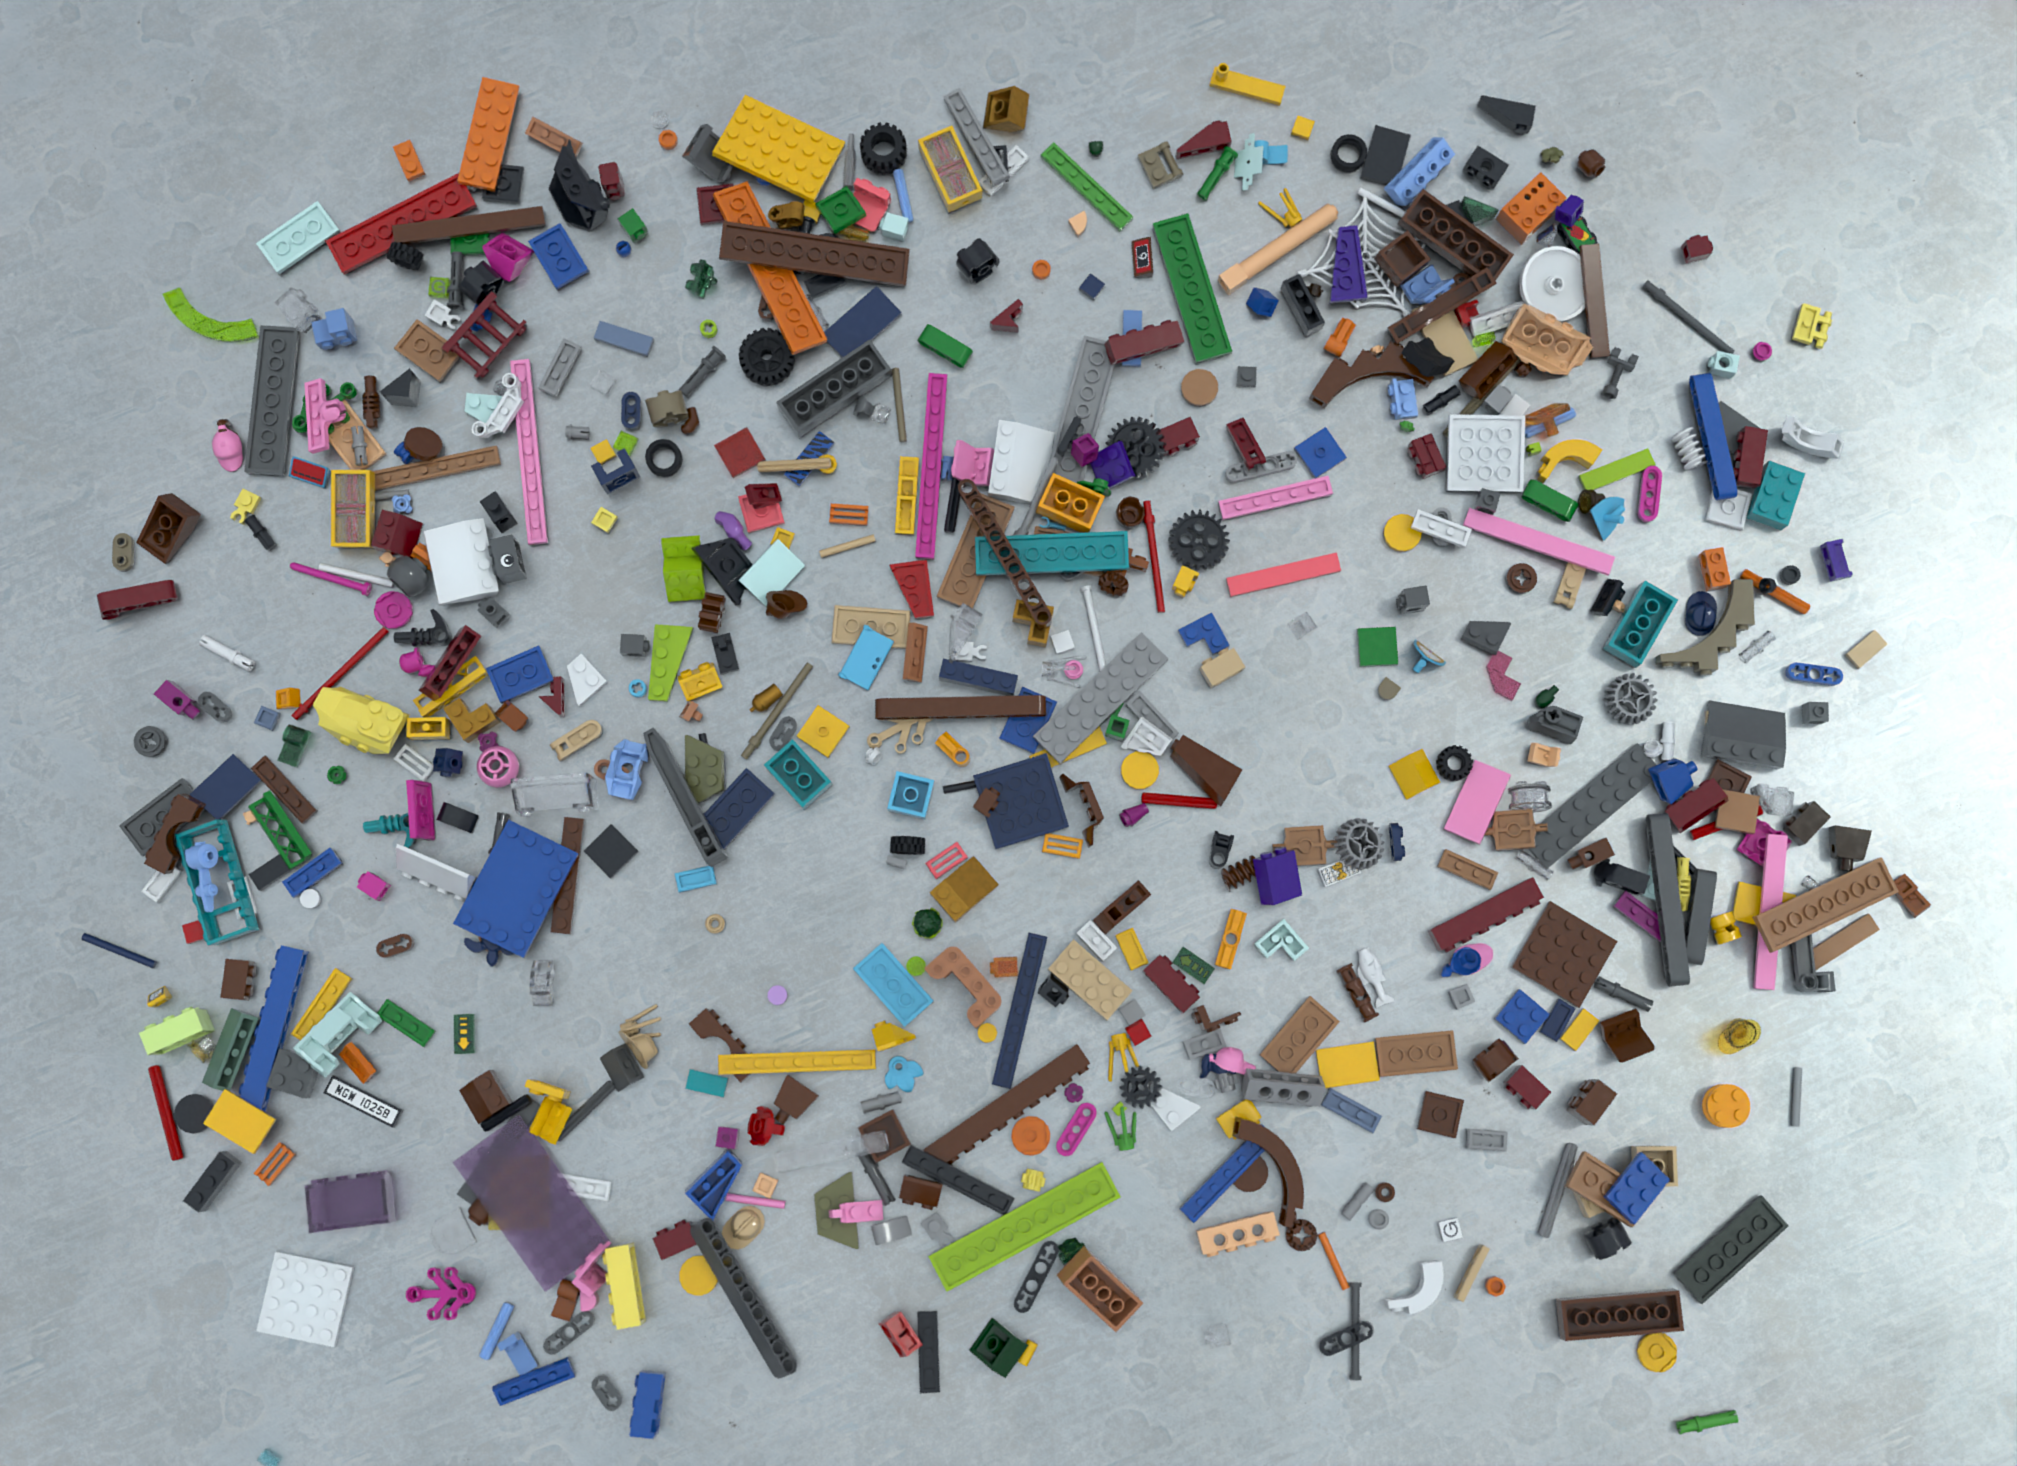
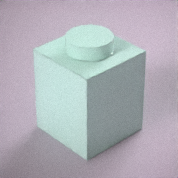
[879,212,909,242]

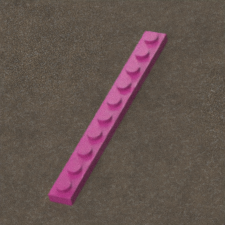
[915,373,947,559]

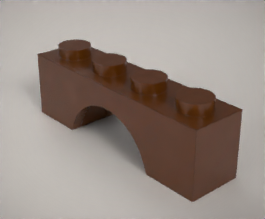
[144,794,206,874]
[689,1008,753,1082]

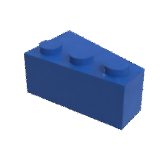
[685,1148,742,1220]

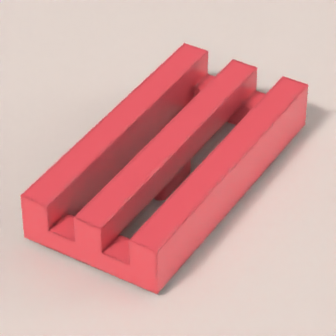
[925,842,968,879]

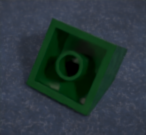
[969,1318,1028,1378]

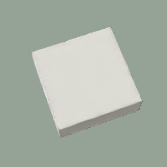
[1051,630,1075,654]

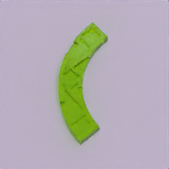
[162,287,259,342]

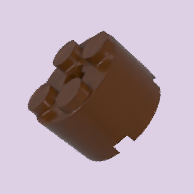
[1473,1038,1519,1083]

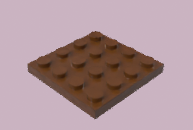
[1511,901,1618,1008]

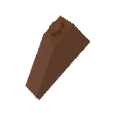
[1093,880,1152,935]

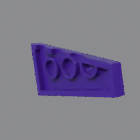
[1330,225,1368,303]

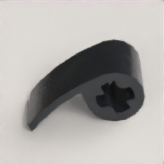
[436,802,478,833]

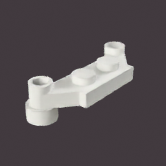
[472,373,524,438]

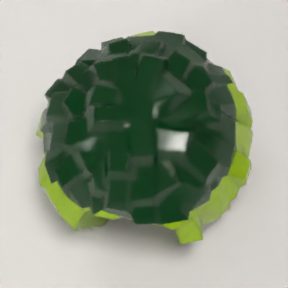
[912,908,943,939]

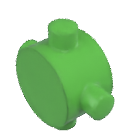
[1399,421,1415,432]

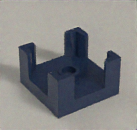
[591,448,640,494]

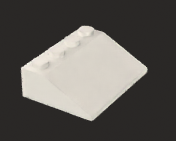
[988,420,1055,504]
[423,518,499,605]
[396,844,477,902]

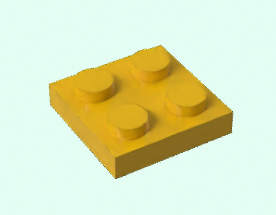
[525,1079,571,1102]

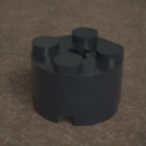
[956,238,1000,283]
[458,260,504,306]
[1584,1217,1632,1260]

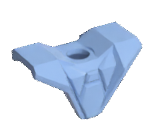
[605,739,648,800]

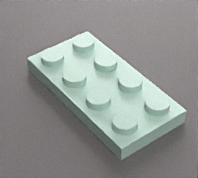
[256,201,340,274]

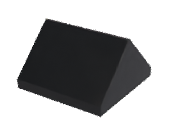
[380,368,421,407]

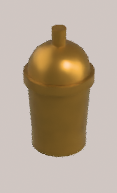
[749,683,783,712]

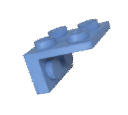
[1400,265,1455,305]

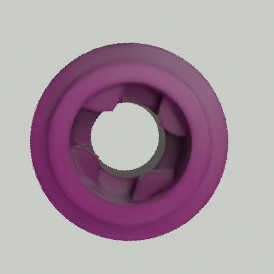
[1119,803,1149,827]

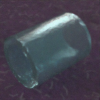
[257,1449,281,1466]

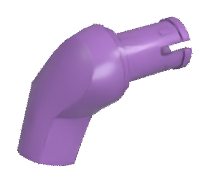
[715,511,752,551]

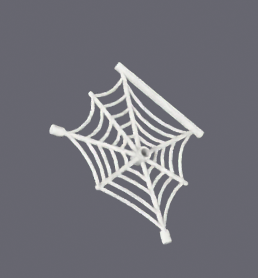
[1296,187,1426,317]

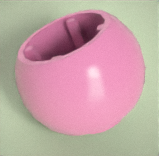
[477,746,519,788]

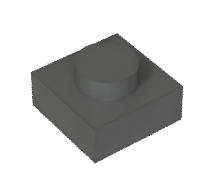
[1237,366,1257,387]

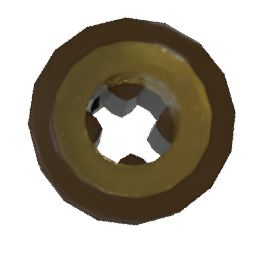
[1578,489,1605,514]

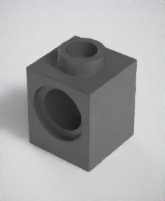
[1474,488,1501,515]
[620,634,649,657]
[1802,702,1829,724]

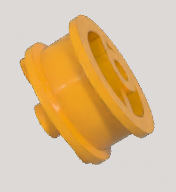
[1702,1084,1750,1128]

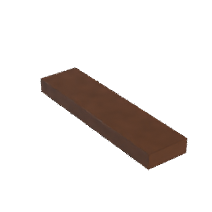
[251,755,318,824]

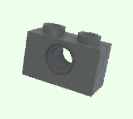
[1396,585,1430,615]

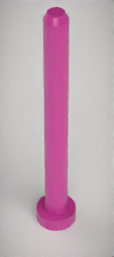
[290,562,372,596]

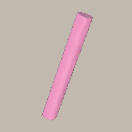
[726,1193,785,1209]

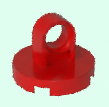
[747,1106,786,1146]

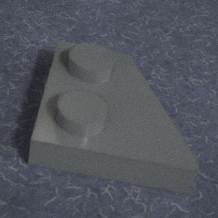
[1461,621,1512,655]

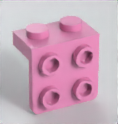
[951,440,994,486]
[572,1241,611,1298]

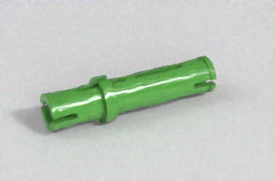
[1676,1410,1739,1435]

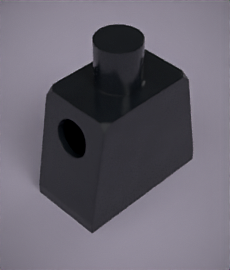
[480,491,518,533]

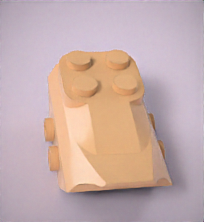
[1502,303,1593,375]

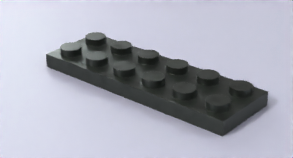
[1674,1195,1789,1304]

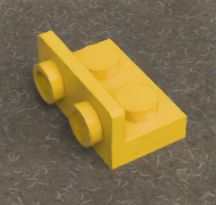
[678,662,723,701]
[529,1096,573,1145]

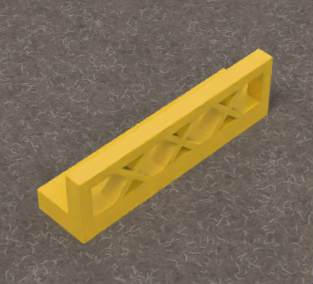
[413,656,489,717]

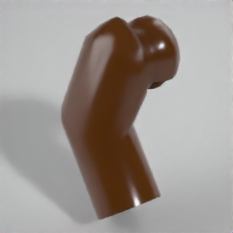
[681,407,699,434]

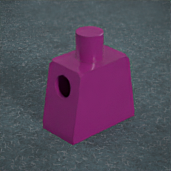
[154,680,200,720]

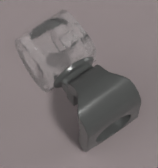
[853,396,891,424]

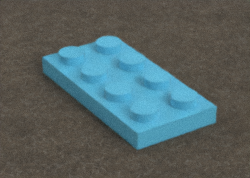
[853,943,933,1027]

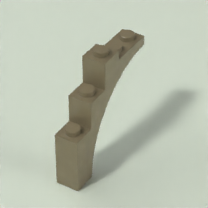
[1655,579,1755,676]

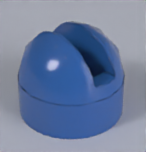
[616,241,632,257]

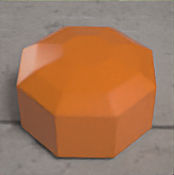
[1485,1276,1506,1297]

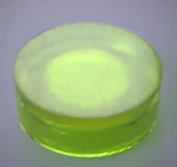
[906,956,926,976]

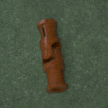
[1336,963,1379,1023]

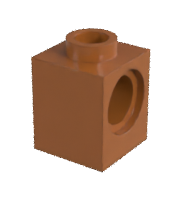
[494,699,528,732]

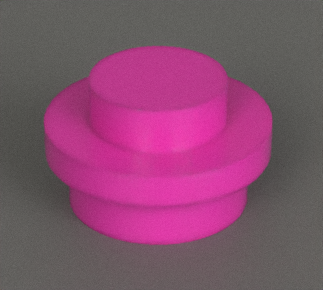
[1753,342,1772,361]

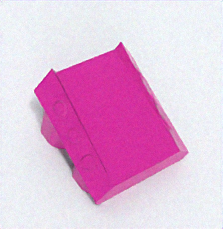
[1737,818,1792,867]

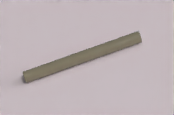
[892,368,907,442]

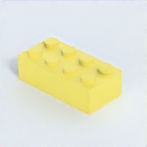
[602,1242,646,1330]

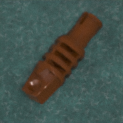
[362,376,380,429]

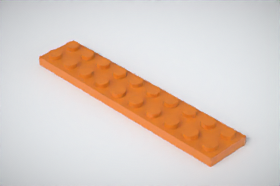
[713,182,827,355]

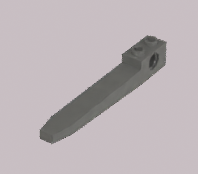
[643,728,728,867]

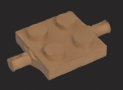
[1484,809,1548,851]
[1272,825,1338,866]

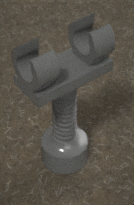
[1602,347,1639,399]

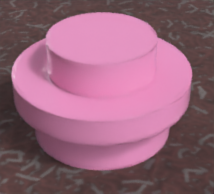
[1064,660,1083,679]

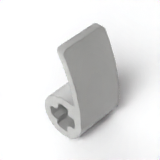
[871,1216,912,1245]

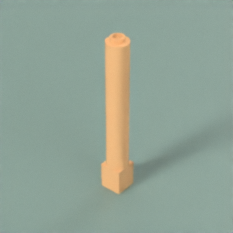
[1218,203,1338,296]

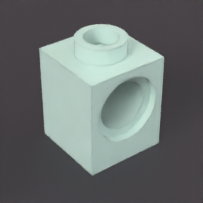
[1708,351,1740,379]

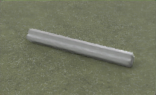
[1539,1143,1578,1238]

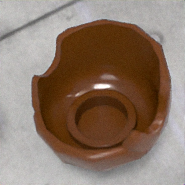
[1116,496,1145,528]

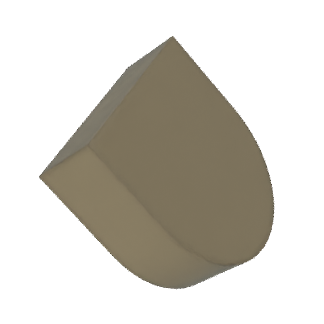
[1378,677,1401,700]

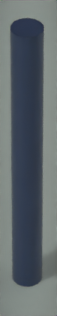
[81,933,157,968]

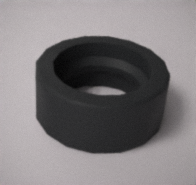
[1331,134,1367,173]
[645,439,683,477]

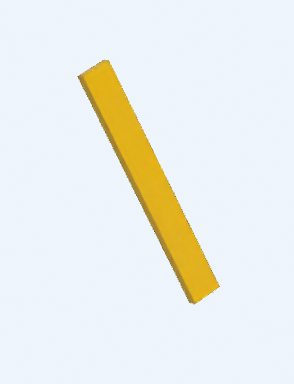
[718,1049,876,1075]

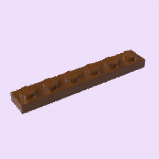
[551,817,585,935]

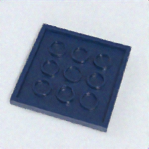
[973,753,1069,849]

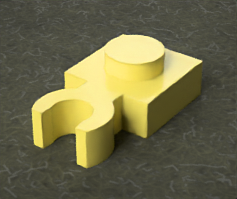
[230,488,261,525]

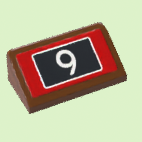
[1131,237,1153,278]

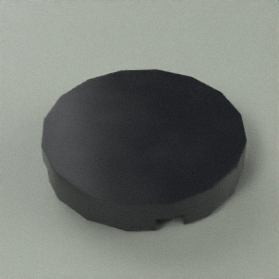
[174,1094,214,1134]

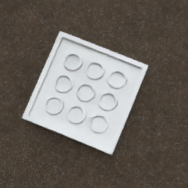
[1446,414,1525,492]
[256,1251,354,1347]

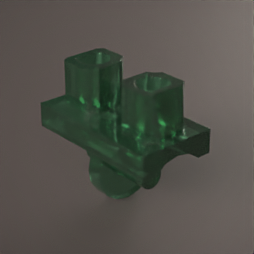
[685,259,718,298]

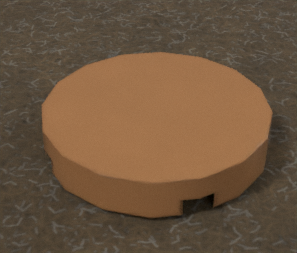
[1181,369,1218,406]

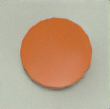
[1011,1116,1050,1156]

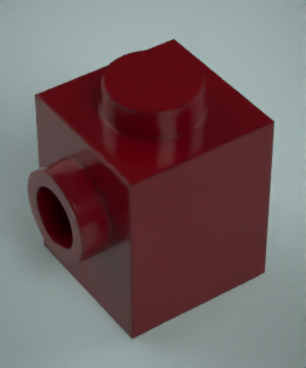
[1681,235,1713,264]

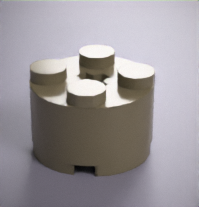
[645,390,688,428]

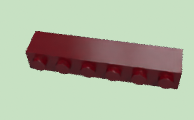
[1428,877,1544,953]

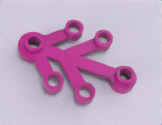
[406,1267,476,1321]

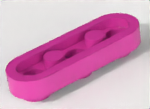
[1638,466,1662,522]
[1056,1103,1097,1156]

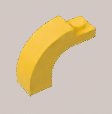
[1537,439,1603,483]

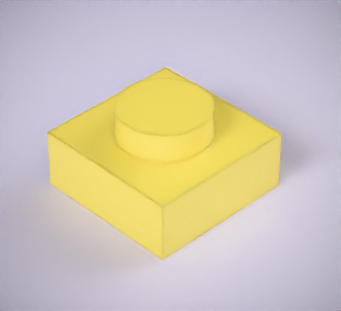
[591,507,618,533]

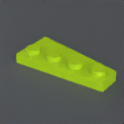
[648,624,694,702]

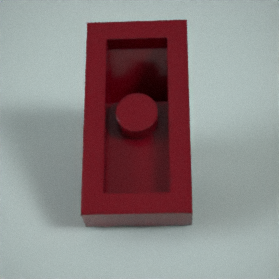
[990,299,1023,333]
[745,483,782,509]
[538,676,565,717]

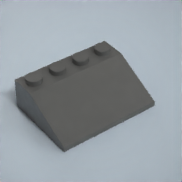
[1701,700,1786,770]

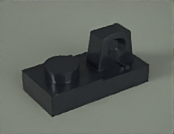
[1590,579,1625,616]
[711,633,739,675]

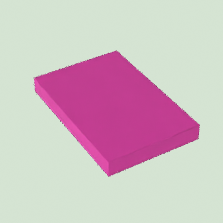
[406,779,435,841]

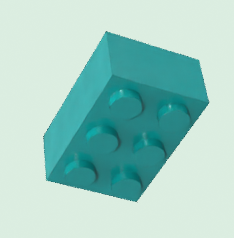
[1746,461,1805,530]
[764,739,833,810]

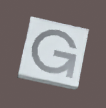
[1438,1218,1462,1242]

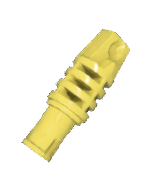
[1677,857,1691,911]

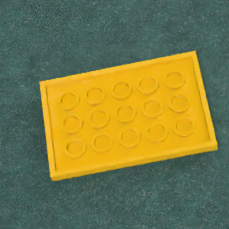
[712,95,845,203]

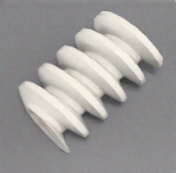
[1672,427,1708,470]

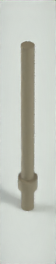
[741,662,813,760]

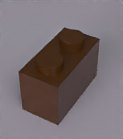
[220,959,256,1001]

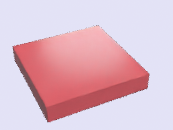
[738,494,785,534]

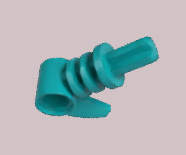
[363,813,416,848]

